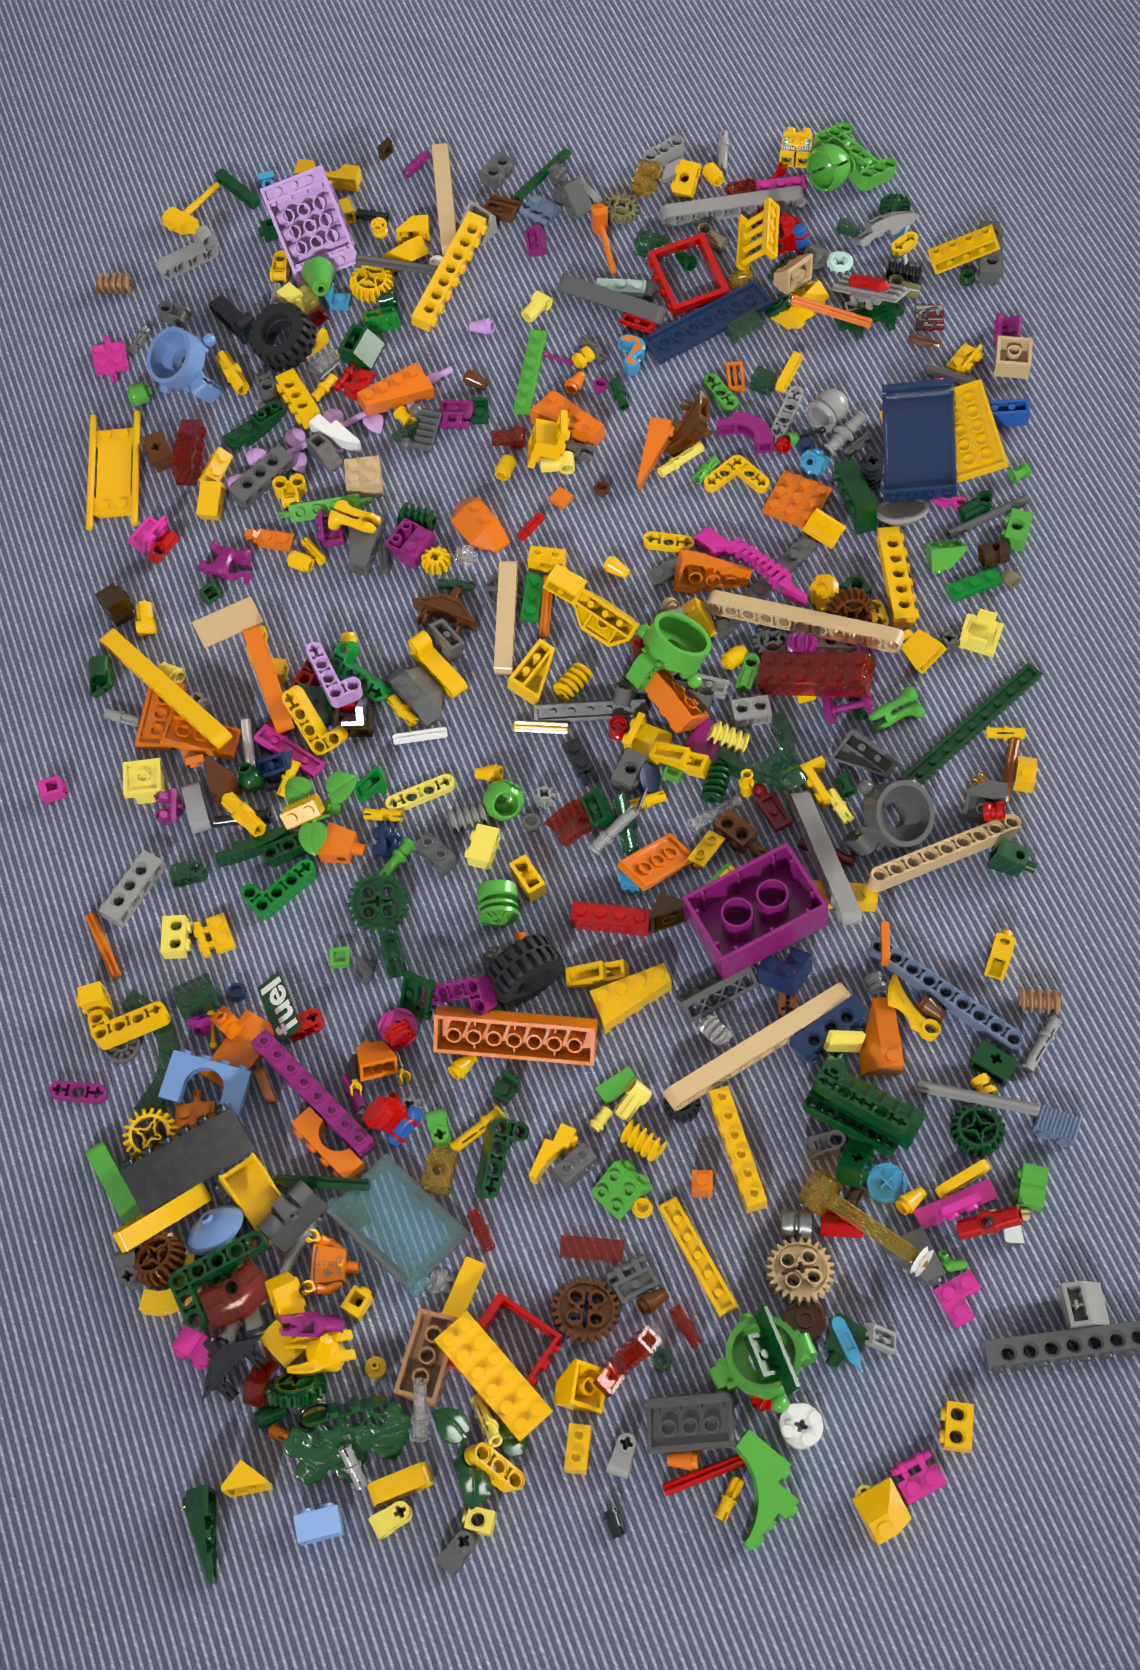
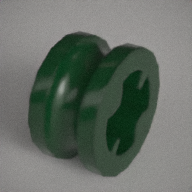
[959,269,975,286]

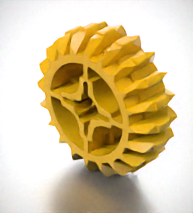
[349,265,394,304]
[122,1108,178,1157]

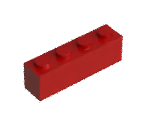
[570,901,651,937]

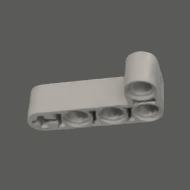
[155,225,219,280]

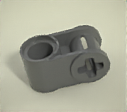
[158,300,192,328]
[254,369,277,402]
[804,1129,846,1161]
[114,1247,143,1290]
[436,1531,477,1577]

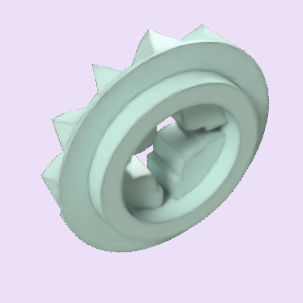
[827,251,853,274]

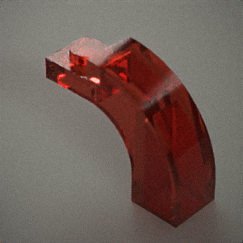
[592,1325,662,1398]

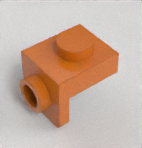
[181,749,204,768]

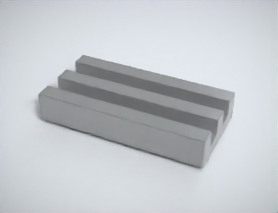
[865,1322,897,1355]

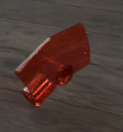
[544,798,611,848]
[199,1259,269,1331]

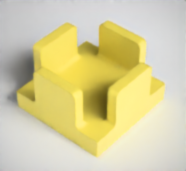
[959,608,1004,657]
[123,758,166,804]

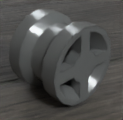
[864,971,888,995]

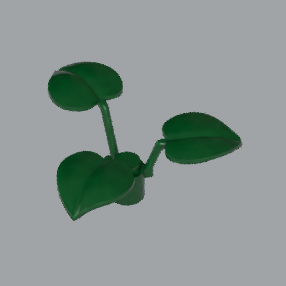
[431,1407,529,1510]

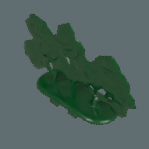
[282,1395,413,1485]

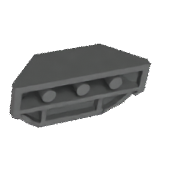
[382,666,444,728]

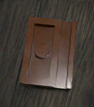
[483,194,521,223]

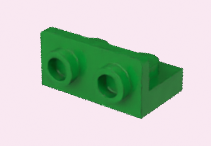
[362,305,401,334]

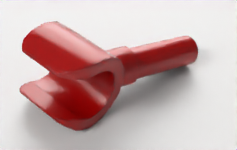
[770,162,787,179]

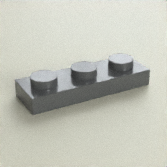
[647,548,695,588]

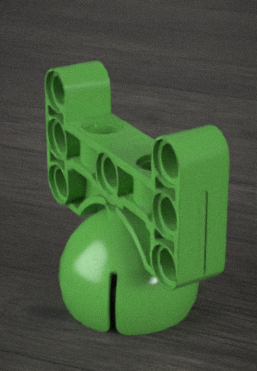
[806,122,897,192]

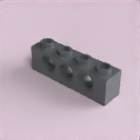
[978,221,1004,284]
[228,444,295,510]

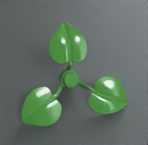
[285,771,358,856]

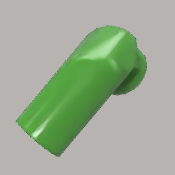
[937,1250,967,1272]

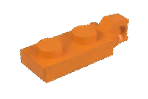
[244,529,296,552]

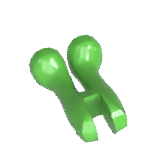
[868,685,925,731]

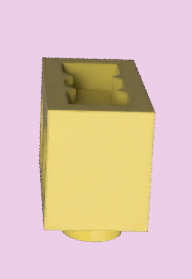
[160,915,192,959]

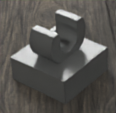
[353,957,377,985]

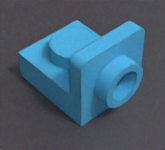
[326,286,352,311]

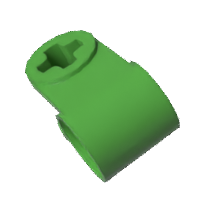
[425,1107,452,1150]

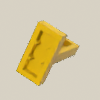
[788,755,831,809]

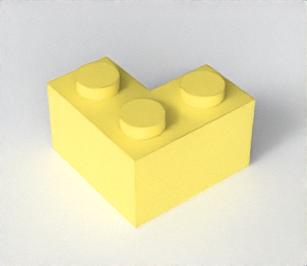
[277,282,320,315]

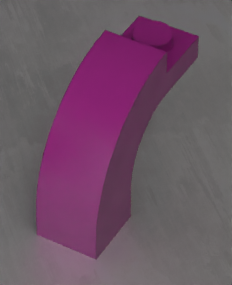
[716,412,774,454]

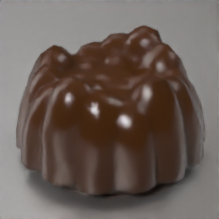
[594,481,610,498]

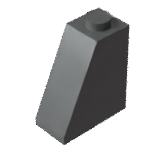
[882,1226,946,1287]

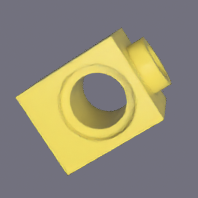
[462,1507,497,1537]

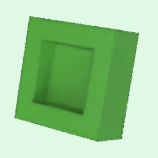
[330,947,350,969]

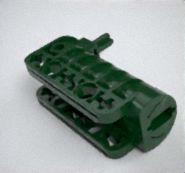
[803,1052,927,1156]

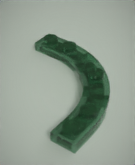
[121,990,180,1121]

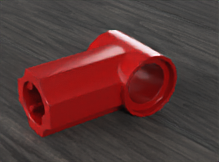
[148,530,180,564]

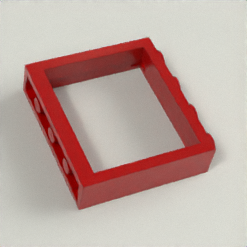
[646,232,730,317]
[449,1292,564,1388]

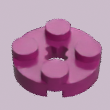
[378,1008,419,1048]

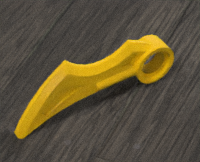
[887,974,941,1041]

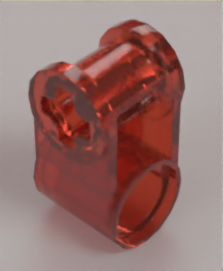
[725,179,757,195]

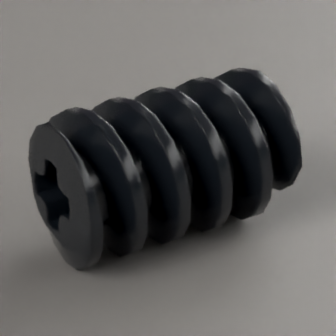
[886,257,923,284]
[860,451,884,489]

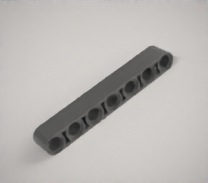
[557,274,667,325]

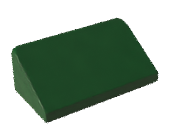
[580,788,614,829]

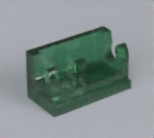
[724,309,764,344]

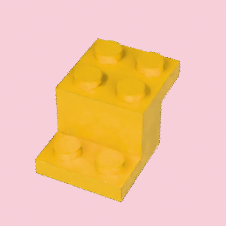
[527,409,570,469]

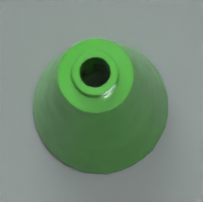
[301,256,335,296]

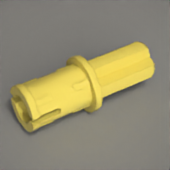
[827,788,854,825]

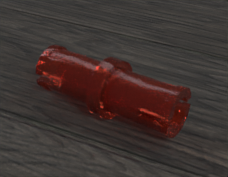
[467,1209,495,1253]
[668,1304,703,1348]

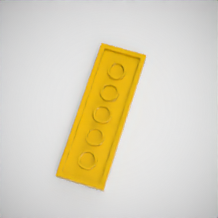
[434,1311,553,1442]

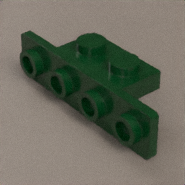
[743,1305,800,1397]

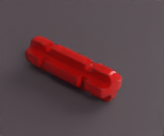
[517,512,545,541]

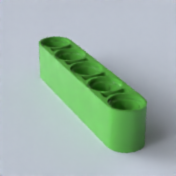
[85,1141,143,1225]

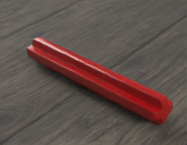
[662,1454,745,1496]

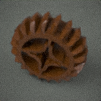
[824,586,874,622]
[133,1231,187,1288]

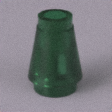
[835,218,861,237]

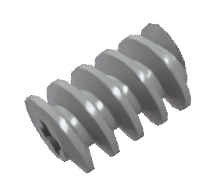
[447,802,488,834]

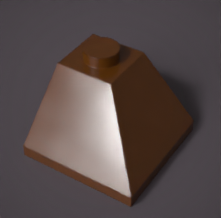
[204,756,242,806]

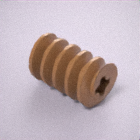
[96,272,133,294]
[1017,987,1061,1015]

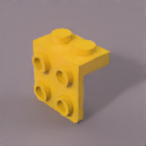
[622,712,672,765]

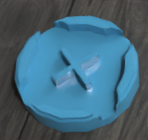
[865,1162,908,1205]

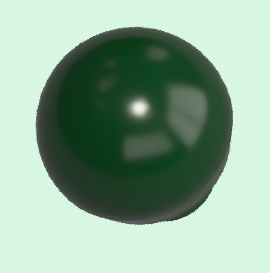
[237,763,264,793]

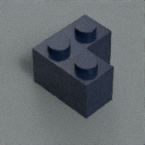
[757,947,813,997]

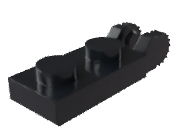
[562,737,599,787]

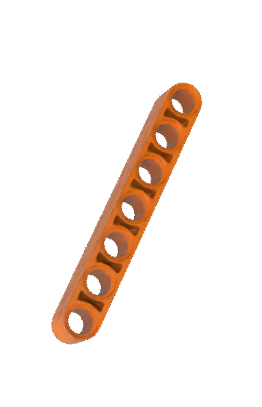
[242,624,295,734]

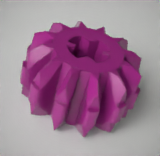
[786,632,818,656]

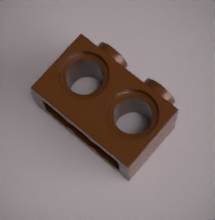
[713,808,758,854]

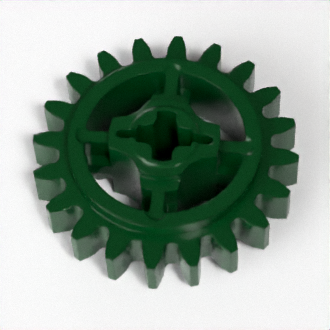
[266,1372,327,1409]

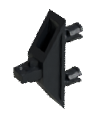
[202,1333,269,1403]

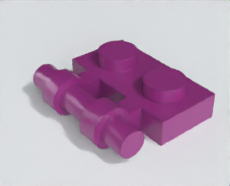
[438,400,475,430]

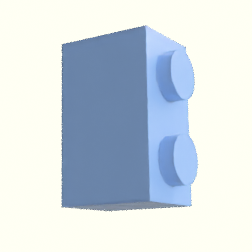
[293,1503,345,1546]

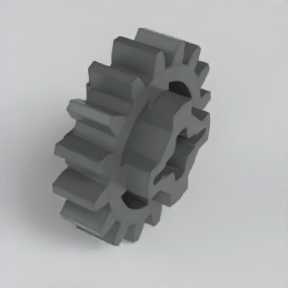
[752,626,791,662]

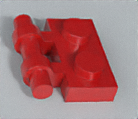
[333,363,376,401]

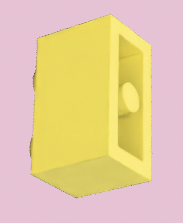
[465,823,501,870]

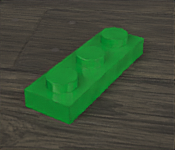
[945,566,1003,603]
[519,571,545,624]

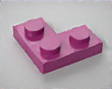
[933,1269,981,1329]

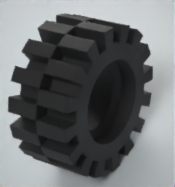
[663,1098,700,1124]

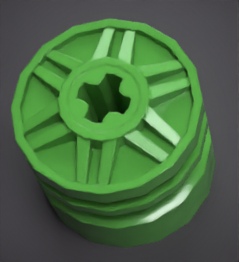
[477,879,519,927]

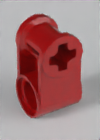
[290,1008,325,1041]

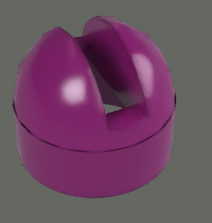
[593,378,607,394]

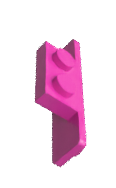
[913,1179,998,1230]

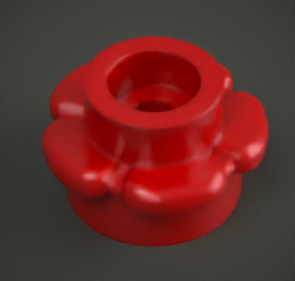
[775,437,791,454]

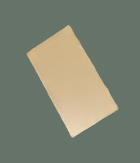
[192,596,264,648]

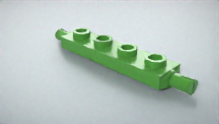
[278,493,373,523]

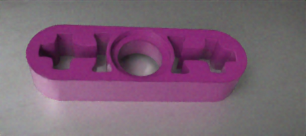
[49,1081,108,1105]

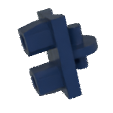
[372,820,403,859]

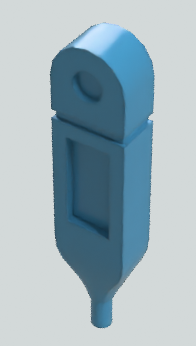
[831,1316,864,1374]

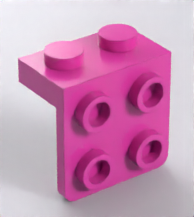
[127,515,168,555]

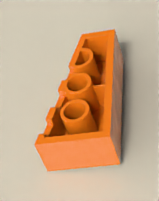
[530,389,605,447]

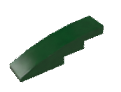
[215,826,292,867]

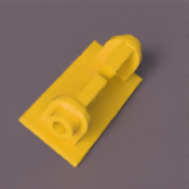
[687,830,725,870]

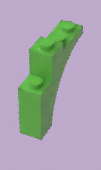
[732,1429,799,1551]

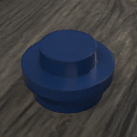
[797,438,815,454]
[227,983,247,1002]

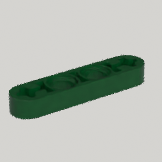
[214,168,260,210]

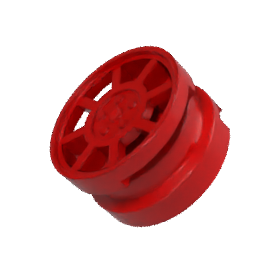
[384,1019,416,1049]

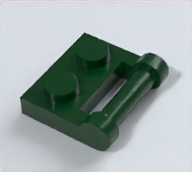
[399,970,436,1020]

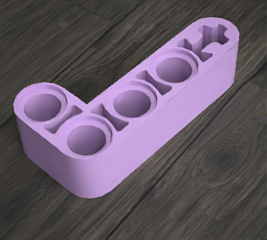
[306,642,363,708]

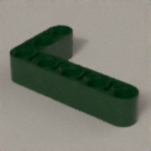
[168,1231,269,1332]

